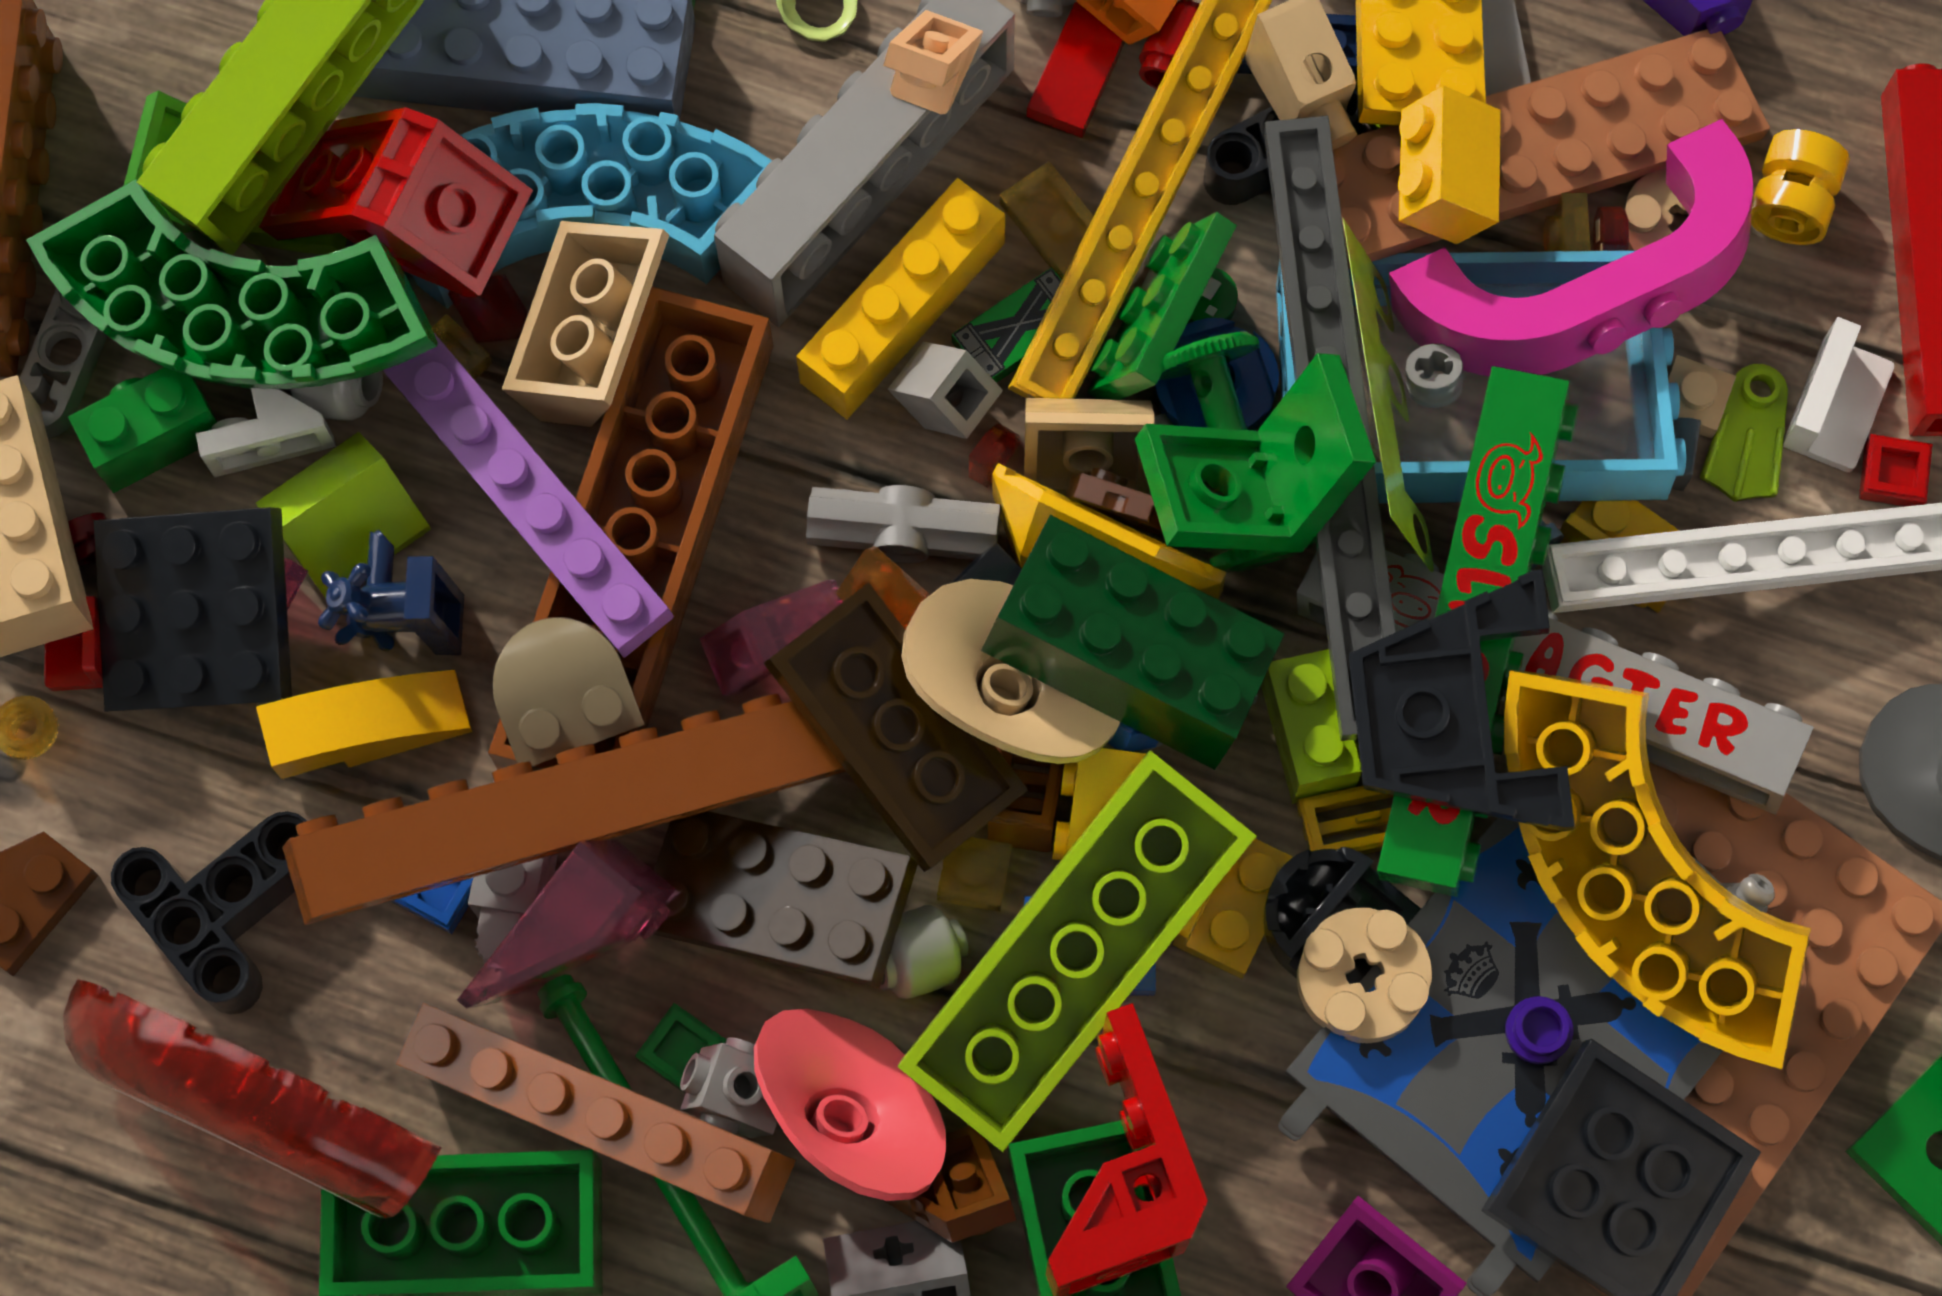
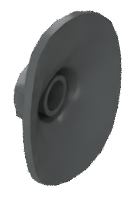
[1859,684,1942,861]

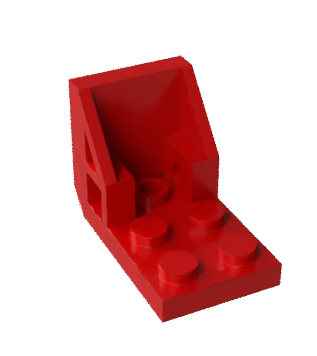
[259,107,533,297]
[1046,1003,1208,1296]

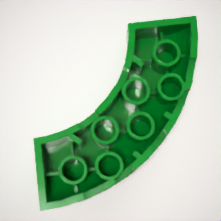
[26,179,438,389]

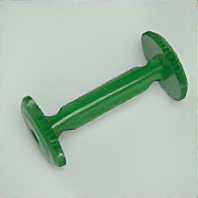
[1159,331,1315,573]

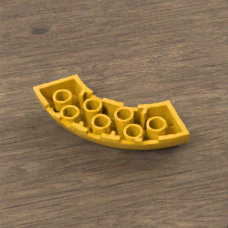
[1504,670,1811,1069]

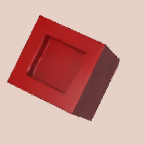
[44,596,103,691]

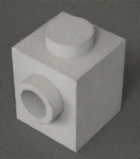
[888,342,1003,439]

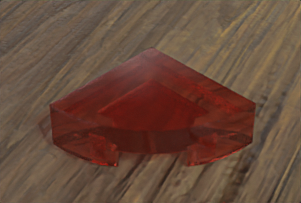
[969,423,1021,488]

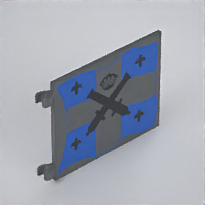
[1278,817,1723,1296]

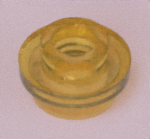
[0,696,58,760]

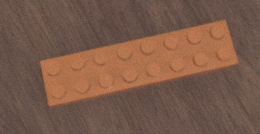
[1333,29,1770,269]

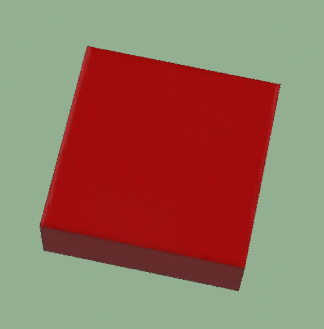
[1859,434,1933,507]

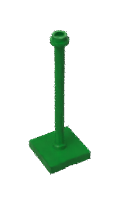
[537,974,819,1296]

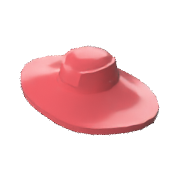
[753,1009,946,1201]

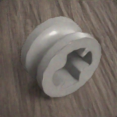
[1405,344,1463,408]

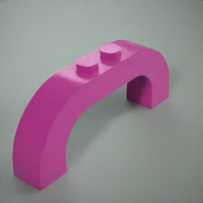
[1389,119,1753,376]

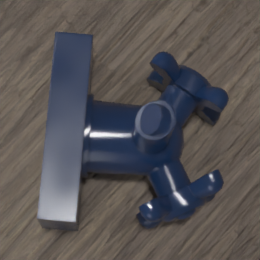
[318,530,465,655]

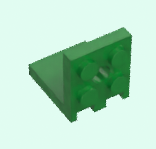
[1135,353,1376,552]
[1845,1053,1942,1246]

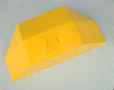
[992,463,1227,600]

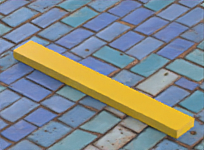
[1008,0,1272,399]

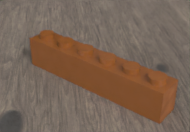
[396,1002,796,1224]

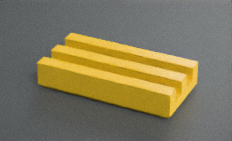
[1296,786,1394,855]

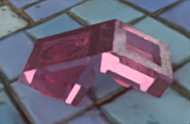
[699,580,844,696]

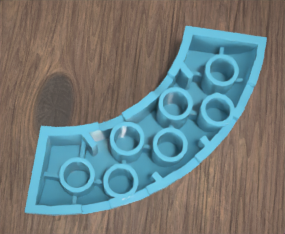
[411,103,772,309]

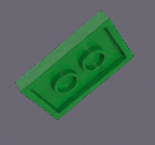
[1087,212,1237,400]

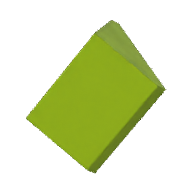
[256,432,431,599]

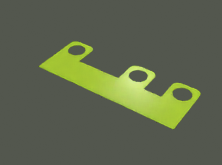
[1343,218,1434,572]

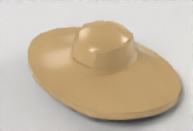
[901,579,1120,764]

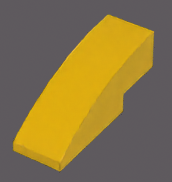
[256,670,472,779]

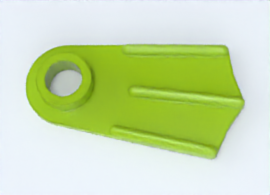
[1700,364,1788,502]

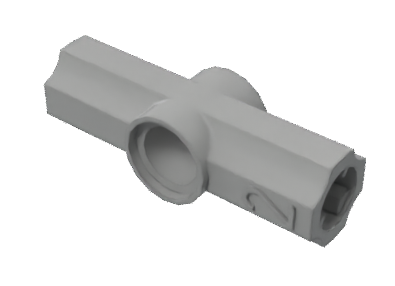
[806,485,1000,563]

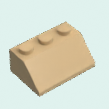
[502,221,669,427]

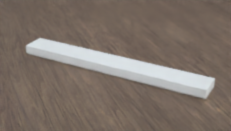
[1542,503,1942,613]

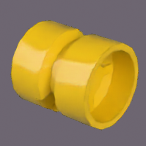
[1751,129,1850,245]

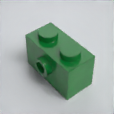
[67,367,218,494]

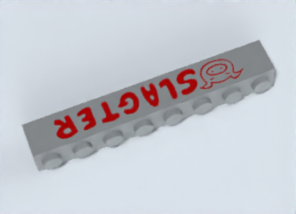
[1297,550,1814,815]

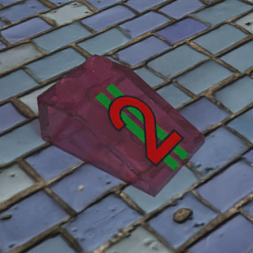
[457,840,676,1009]

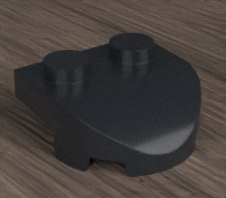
[1264,847,1421,984]

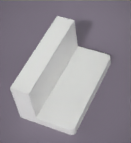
[1783,317,1894,472]

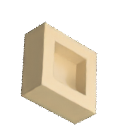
[1668,355,1736,439]

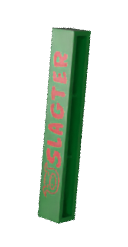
[1377,366,1579,897]

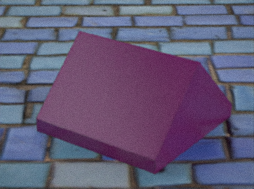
[1286,1196,1467,1296]

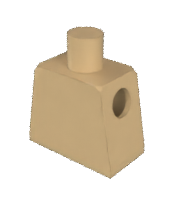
[1244,0,1357,150]

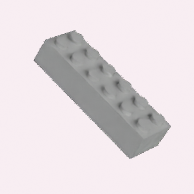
[714,0,1015,327]

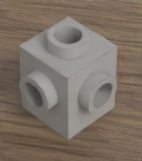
[680,1037,777,1138]

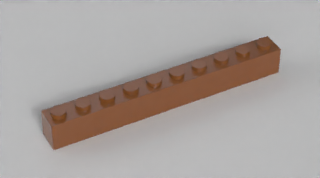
[282,693,846,925]

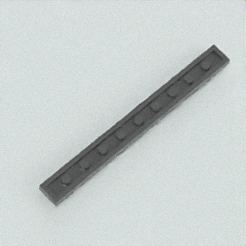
[1264,116,1396,741]

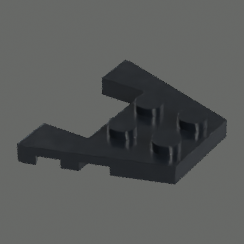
[1349,569,1575,832]

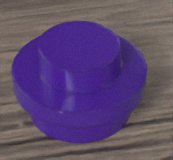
[1505,996,1573,1064]

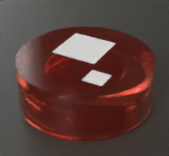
[1593,206,1629,251]

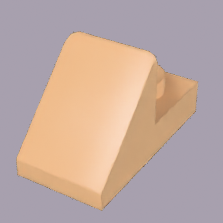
[883,10,983,114]

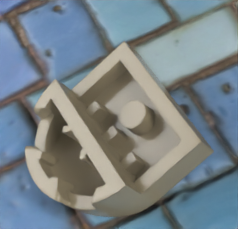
[493,617,645,766]

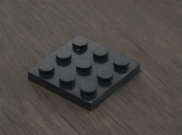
[94,507,292,712]
[1481,1039,1761,1296]

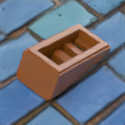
[988,749,1064,852]

